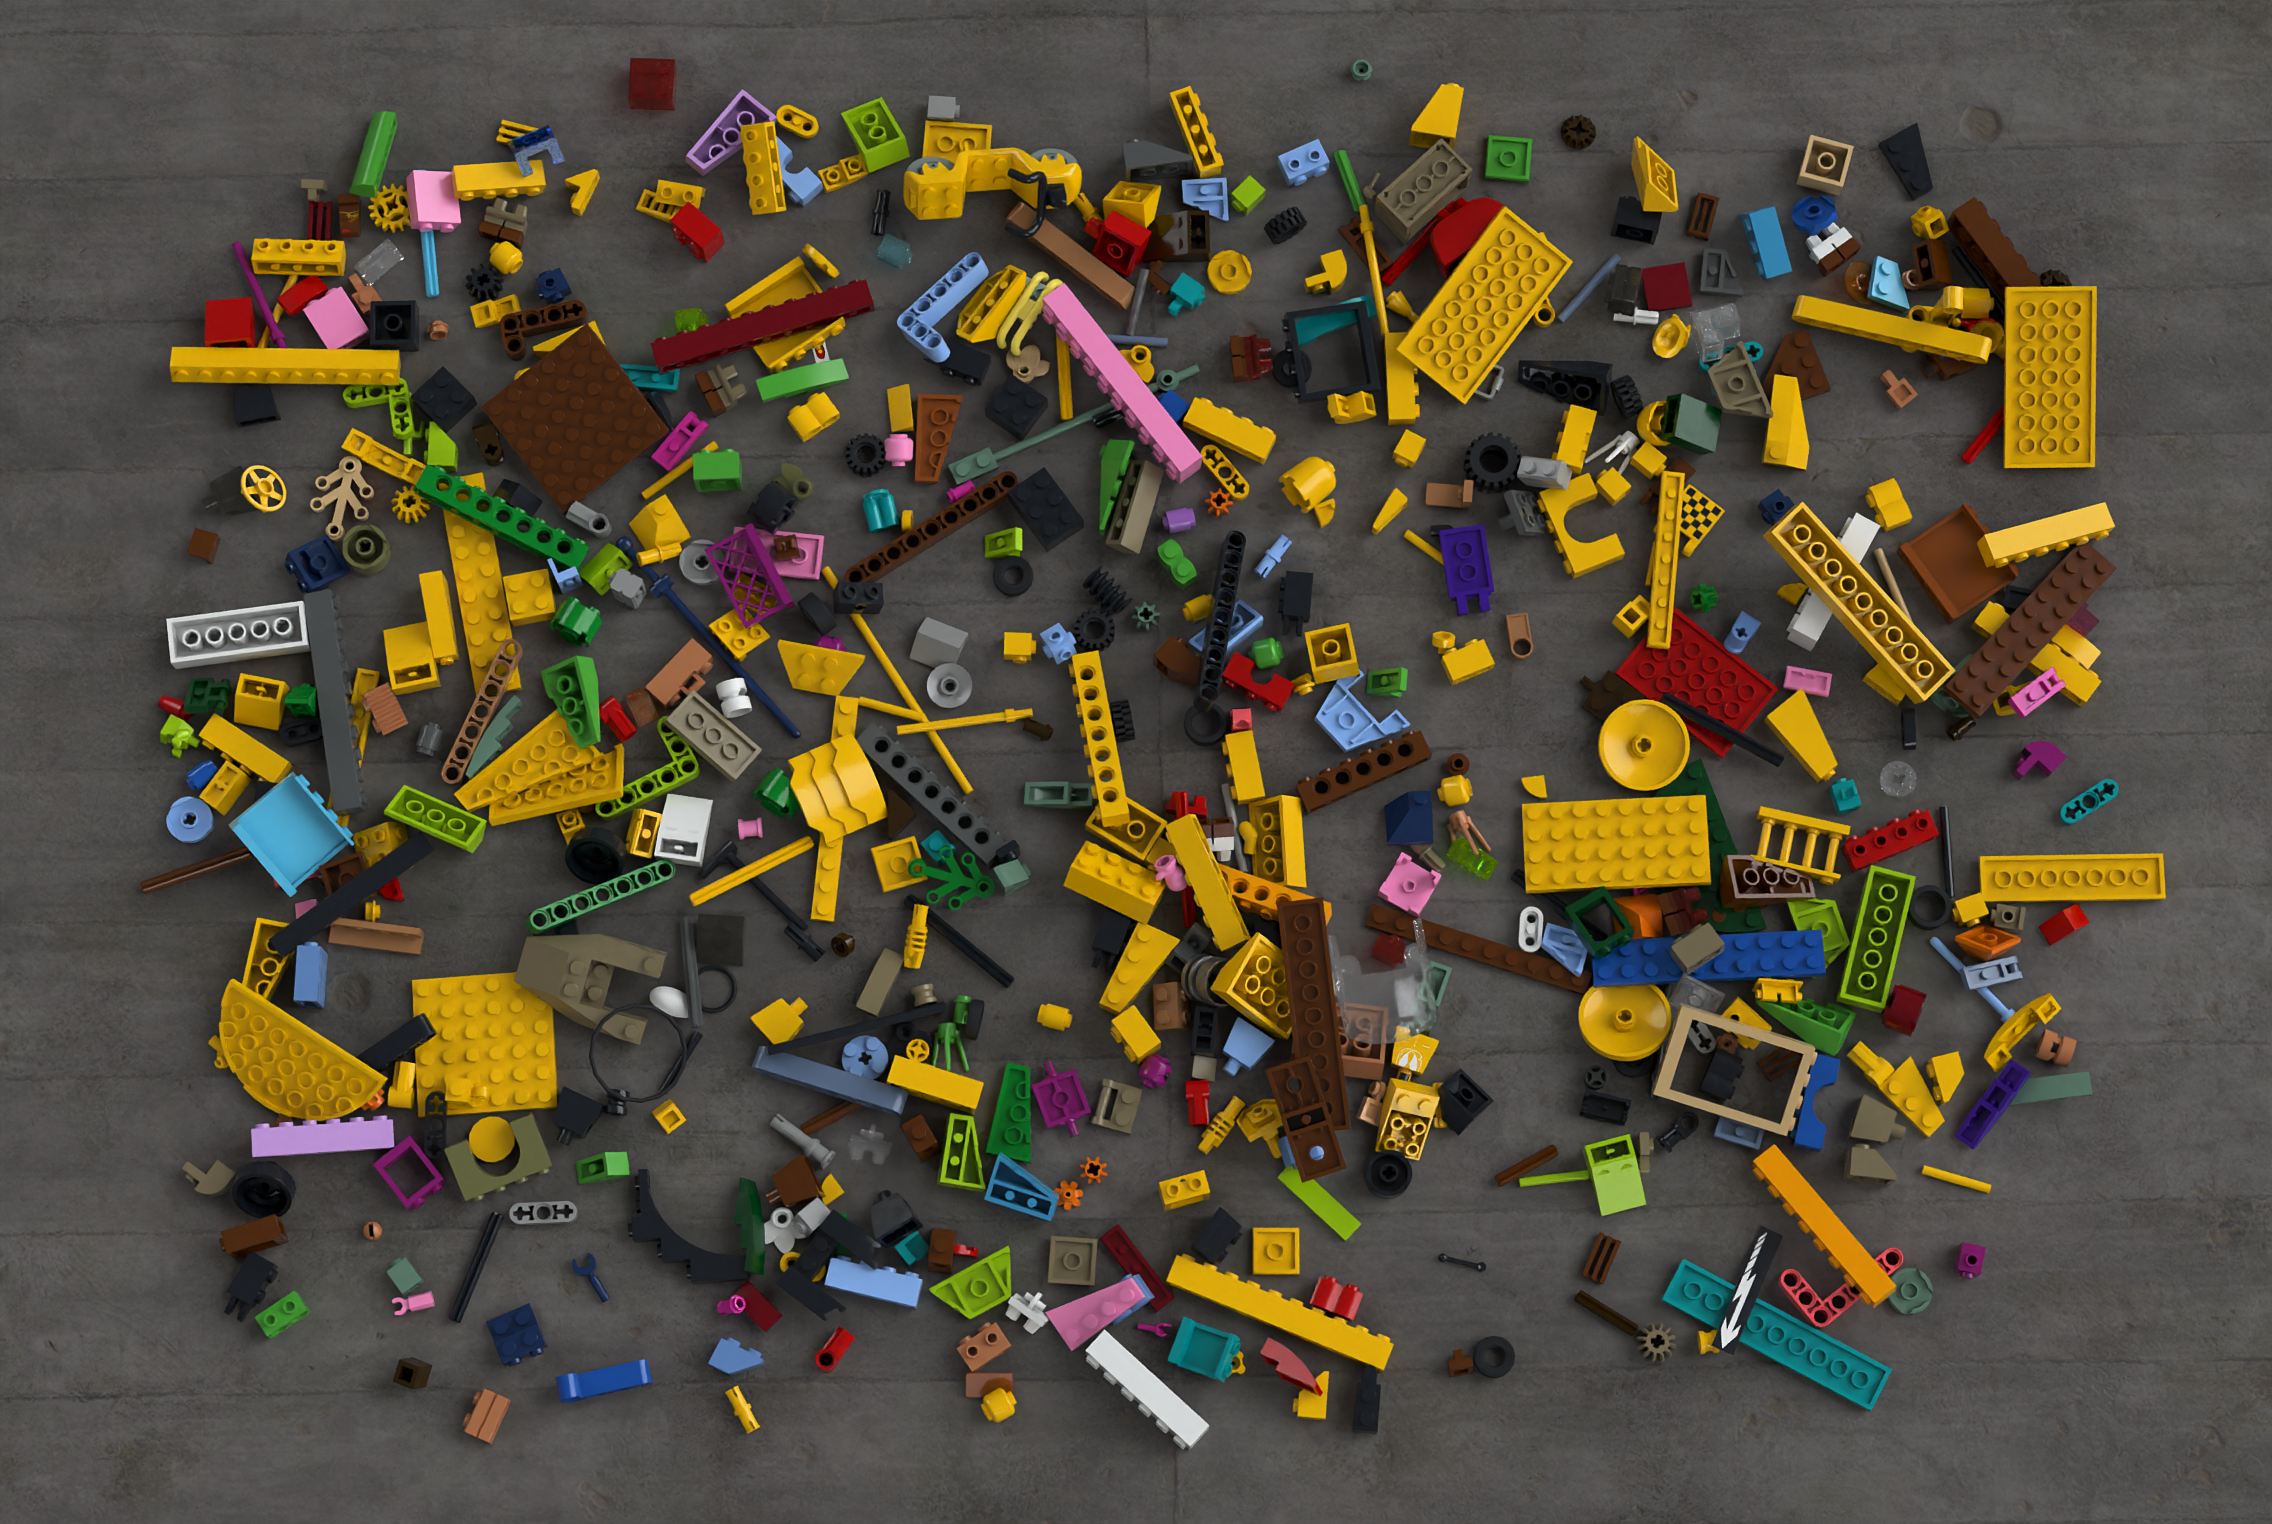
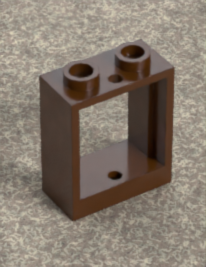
[219,1214,289,1259]

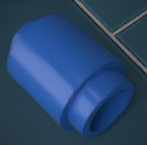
[185,759,219,791]

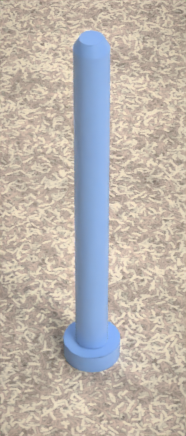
[1930,937,2016,1023]

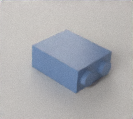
[294,942,328,1009]

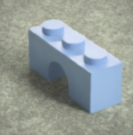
[776,136,823,207]

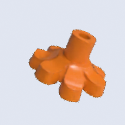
[1054,1180,1084,1211]

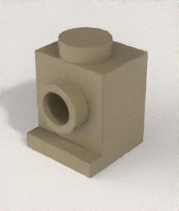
[1989,904,2026,934]

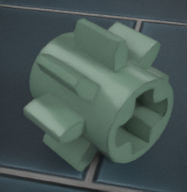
[1132,602,1160,632]

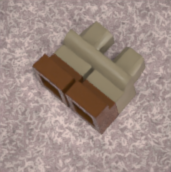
[478,198,528,249]
[695,364,747,418]

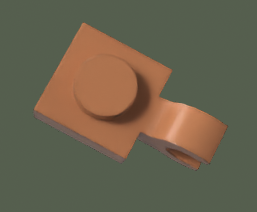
[348,273,382,316]
[1880,369,1918,410]

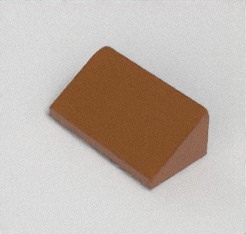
[966,1372,1013,1398]

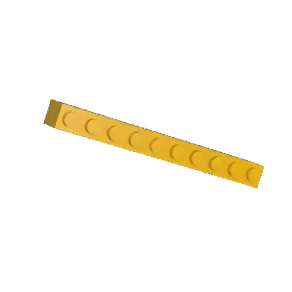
[170,347,401,385]
[1166,1254,1394,1372]

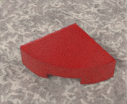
[378,878,405,902]
[954,1244,979,1258]

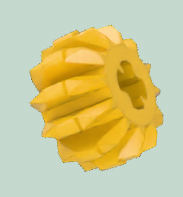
[391,485,430,524]

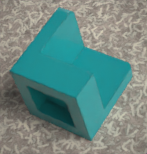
[894,1231,930,1267]

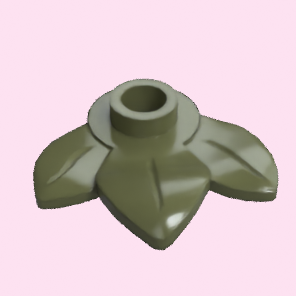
[773,463,814,505]

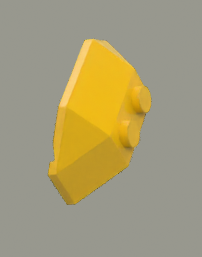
[956,264,1026,343]

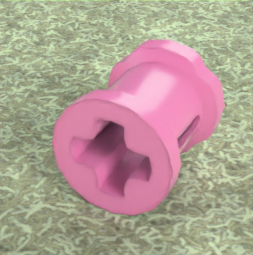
[738,817,763,840]

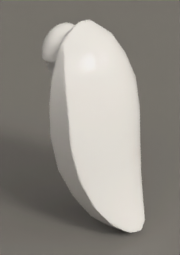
[649,986,688,1018]

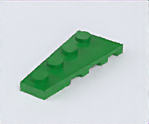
[986,1063,1031,1164]

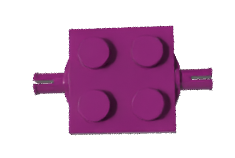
[1031,1061,1091,1138]

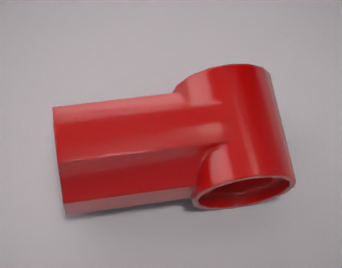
[599,695,638,743]
[1185,1080,1209,1127]
[815,1326,856,1373]

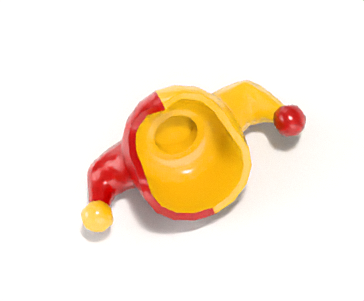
[1951,318,2004,365]

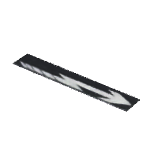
[1711,1226,1783,1356]

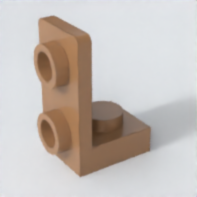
[1425,480,1473,509]

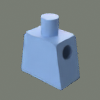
[1222,1017,1275,1076]

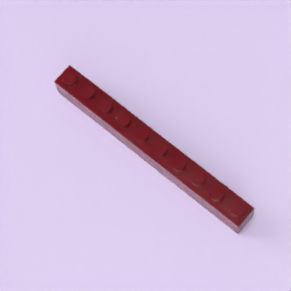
[650,279,875,375]

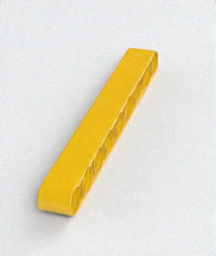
[1791,295,1993,364]

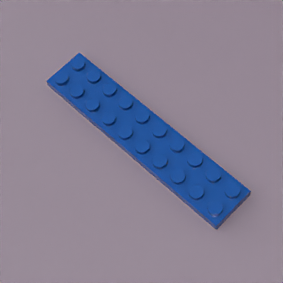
[1591,930,1826,988]

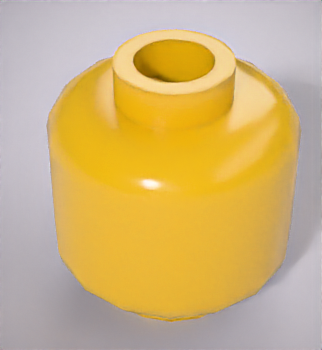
[489,241,523,274]
[1437,775,1473,807]
[980,1388,1017,1423]

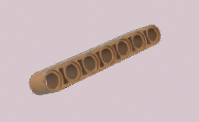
[1005,201,1136,311]
[441,639,523,785]

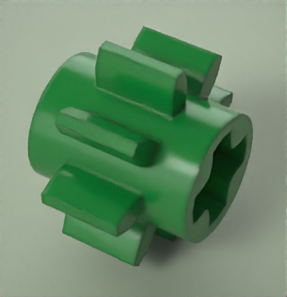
[1690,583,1719,613]

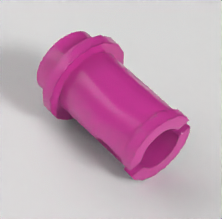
[946,480,975,504]
[717,1295,746,1316]

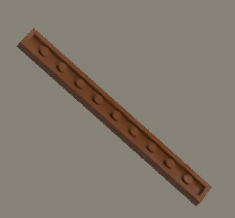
[1365,903,1592,995]

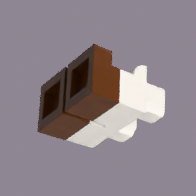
[1805,223,1861,277]
[1198,817,1234,861]

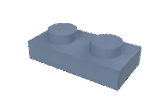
[1713,1115,1765,1151]

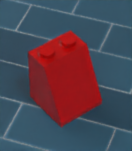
[205,297,257,348]

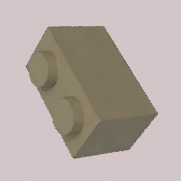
[1670,922,1725,976]

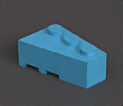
[1740,206,1792,279]
[984,1152,1060,1221]

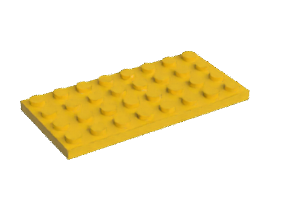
[1395,206,1573,404]
[2003,286,2097,468]
[1522,795,1711,893]

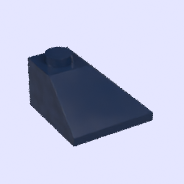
[1384,791,1433,846]

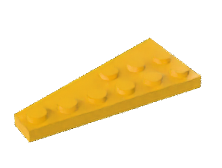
[454,710,603,813]

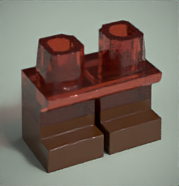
[1229,334,1273,383]
[1657,887,1710,937]

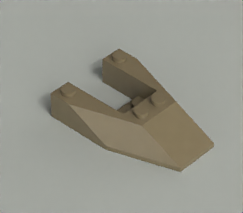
[514,934,667,1045]

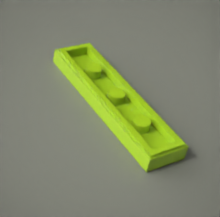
[1277,1166,1361,1242]

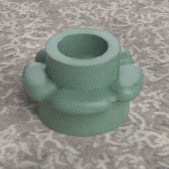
[1350,60,1372,81]

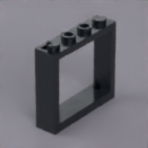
[1281,301,1381,404]

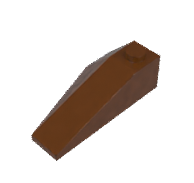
[1718,855,1816,908]

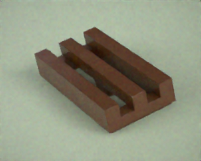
[1686,192,1720,241]
[1757,1038,1803,1083]
[1581,1232,1621,1285]

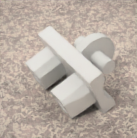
[1005,1292,1049,1334]

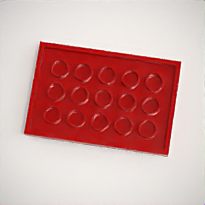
[1615,606,1779,759]

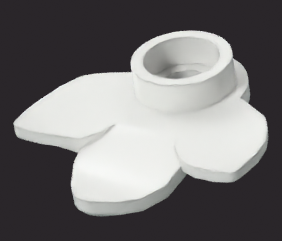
[764,1207,806,1254]

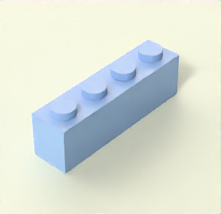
[824,1255,923,1309]

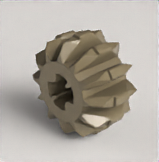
[1636,1323,1676,1362]

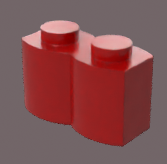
[1309,1275,1363,1322]

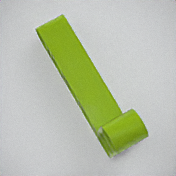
[595,716,700,822]

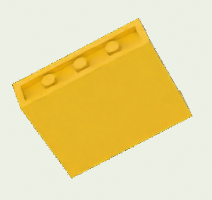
[725,256,846,375]

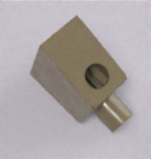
[1847,1094,1906,1145]

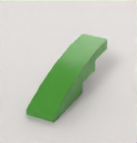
[756,358,850,403]

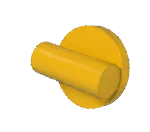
[1292,673,1315,696]

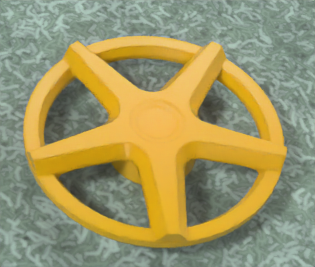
[240,465,286,513]

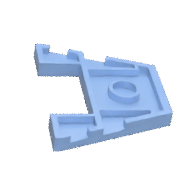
[1314,669,1410,753]

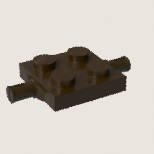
[1579,670,1645,723]

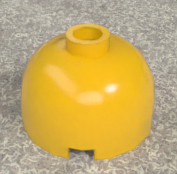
[1637,401,1671,446]

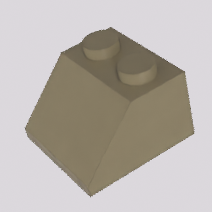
[1843,1144,1897,1186]

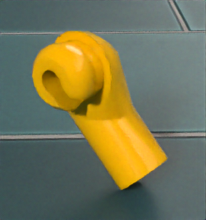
[1238,821,1258,854]
[208,1035,229,1069]

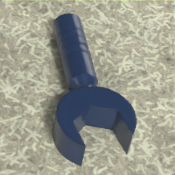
[572,1253,610,1303]

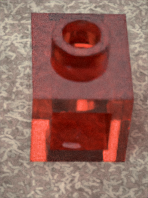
[1370,932,1408,968]

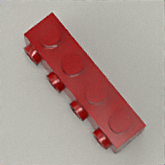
[1841,809,1939,873]

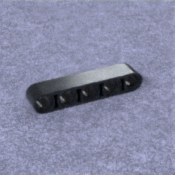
[355,1013,437,1073]

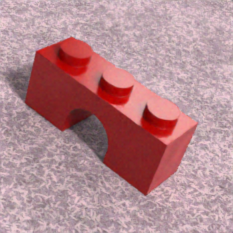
[1222,652,1295,712]

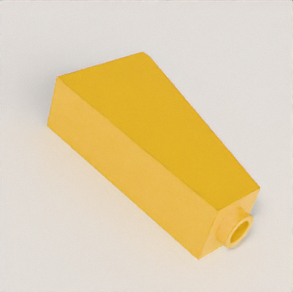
[419,570,459,665]
[1764,689,1838,783]

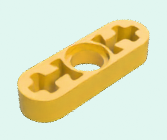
[1200,445,1249,501]

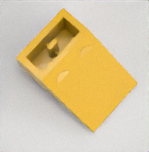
[383,621,441,696]
[1375,1078,1440,1161]

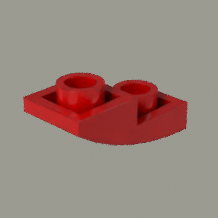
[277,275,329,316]

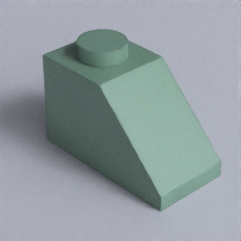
[993,859,1031,896]

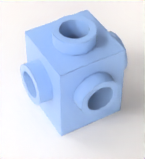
[1040,623,1077,665]

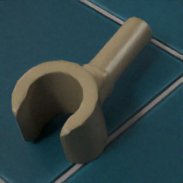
[1362,172,1381,203]

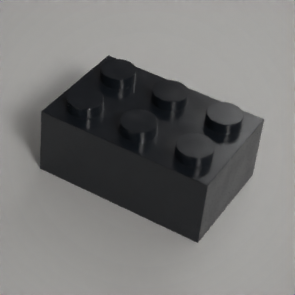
[1007,467,1084,552]

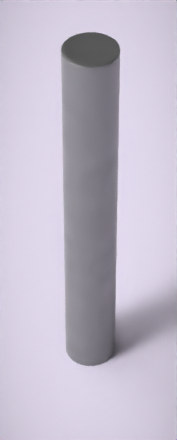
[1125,268,1149,336]

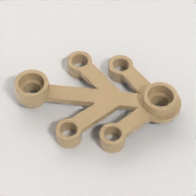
[310,456,374,542]

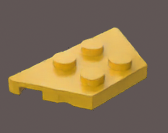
[777,640,865,696]

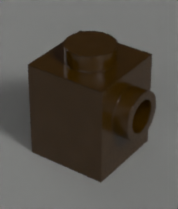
[393,1357,432,1389]

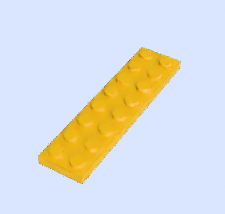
[1978,853,2166,903]

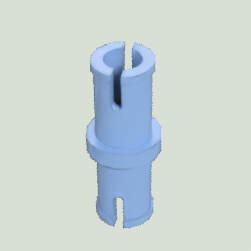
[1254,534,1292,579]

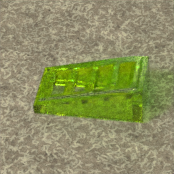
[1446,837,1499,881]

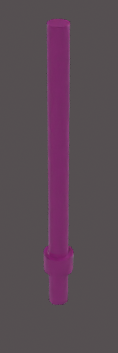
[232,241,287,348]

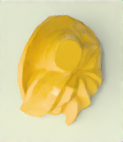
[1652,314,1691,358]

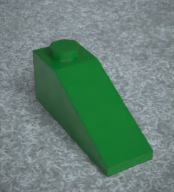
[284,683,319,719]

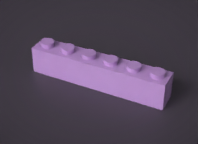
[250,1116,394,1158]

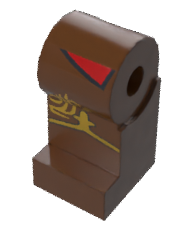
[338,194,361,238]

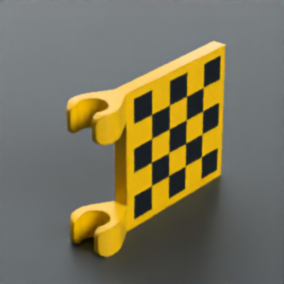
[1653,484,1725,557]

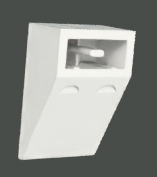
[654,794,713,867]

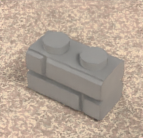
[1517,456,1572,490]
[608,568,647,609]

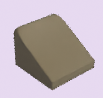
[1191,1055,1217,1082]

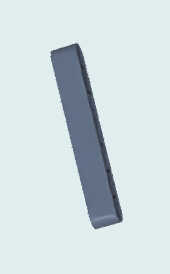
[751,1046,909,1116]

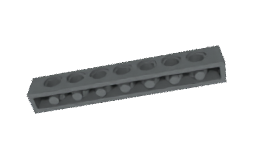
[856,722,1006,868]

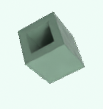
[386,1258,425,1296]

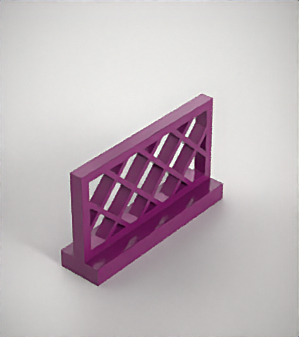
[704,523,795,629]

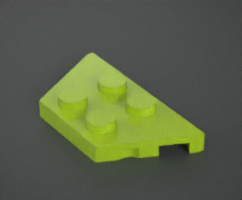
[1785,898,1850,979]
[929,1246,1012,1320]

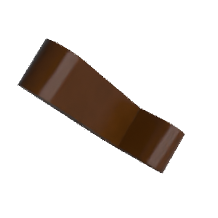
[500,300,588,361]

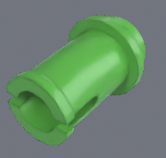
[952,995,971,1025]

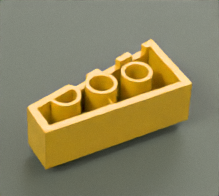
[1099,921,1181,1016]

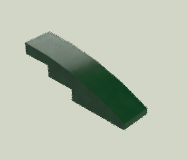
[734,1178,765,1275]

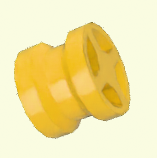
[906,1039,929,1062]
[1697,1330,1719,1354]

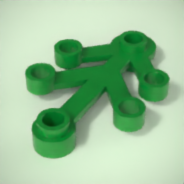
[908,845,995,910]

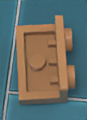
[1153,982,1191,1031]

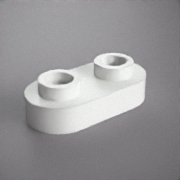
[1518,907,1543,953]

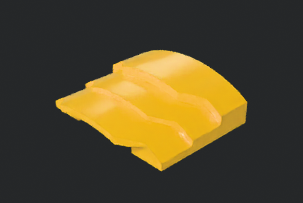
[787,733,888,844]

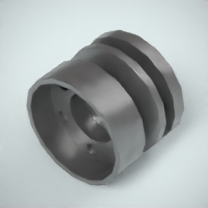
[1181,954,1230,1007]

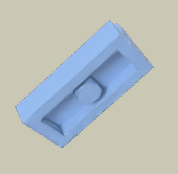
[547,558,583,594]

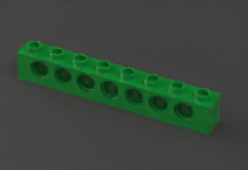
[415,464,589,572]

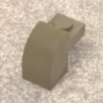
[182,1160,237,1197]

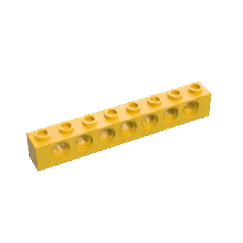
[1068,651,1130,827]

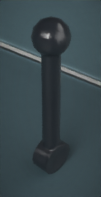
[1438,1253,1486,1272]

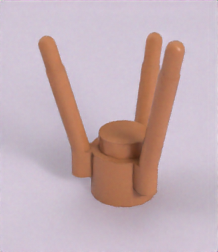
[1446,810,1491,859]

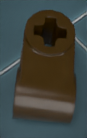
[472,421,505,467]

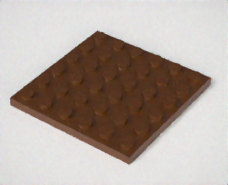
[482,323,670,514]

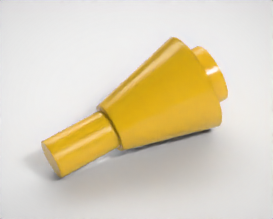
[1385,290,1419,324]

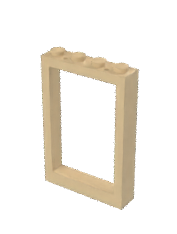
[1652,1003,1817,1136]

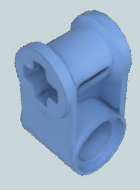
[1724,611,1762,654]

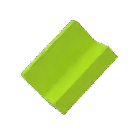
[578,543,633,596]

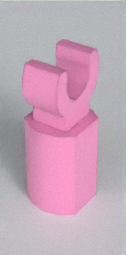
[392,1291,435,1316]

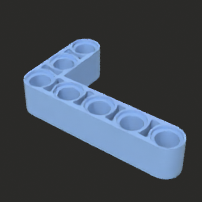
[897,252,989,362]

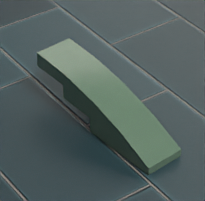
[466,695,524,780]
[2009,1072,2092,1106]

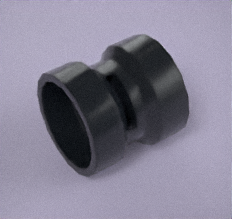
[604,1089,630,1116]

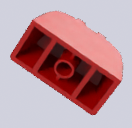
[1429,197,1516,282]

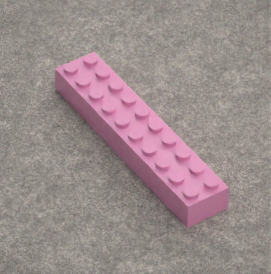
[1042,283,1202,484]

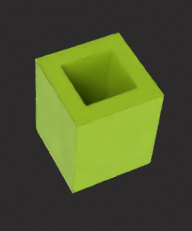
[1231,175,1266,215]

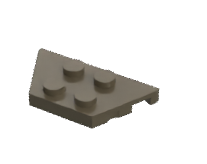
[1707,341,1773,418]

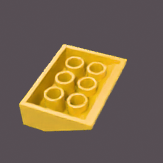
[1210,933,1292,1040]

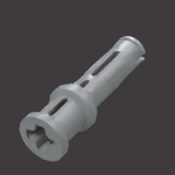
[770,1114,836,1169]

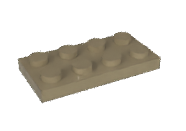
[664,690,762,783]

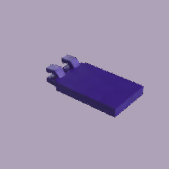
[1438,524,1494,616]

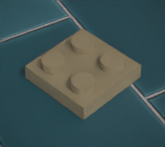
[1048,1236,1098,1287]

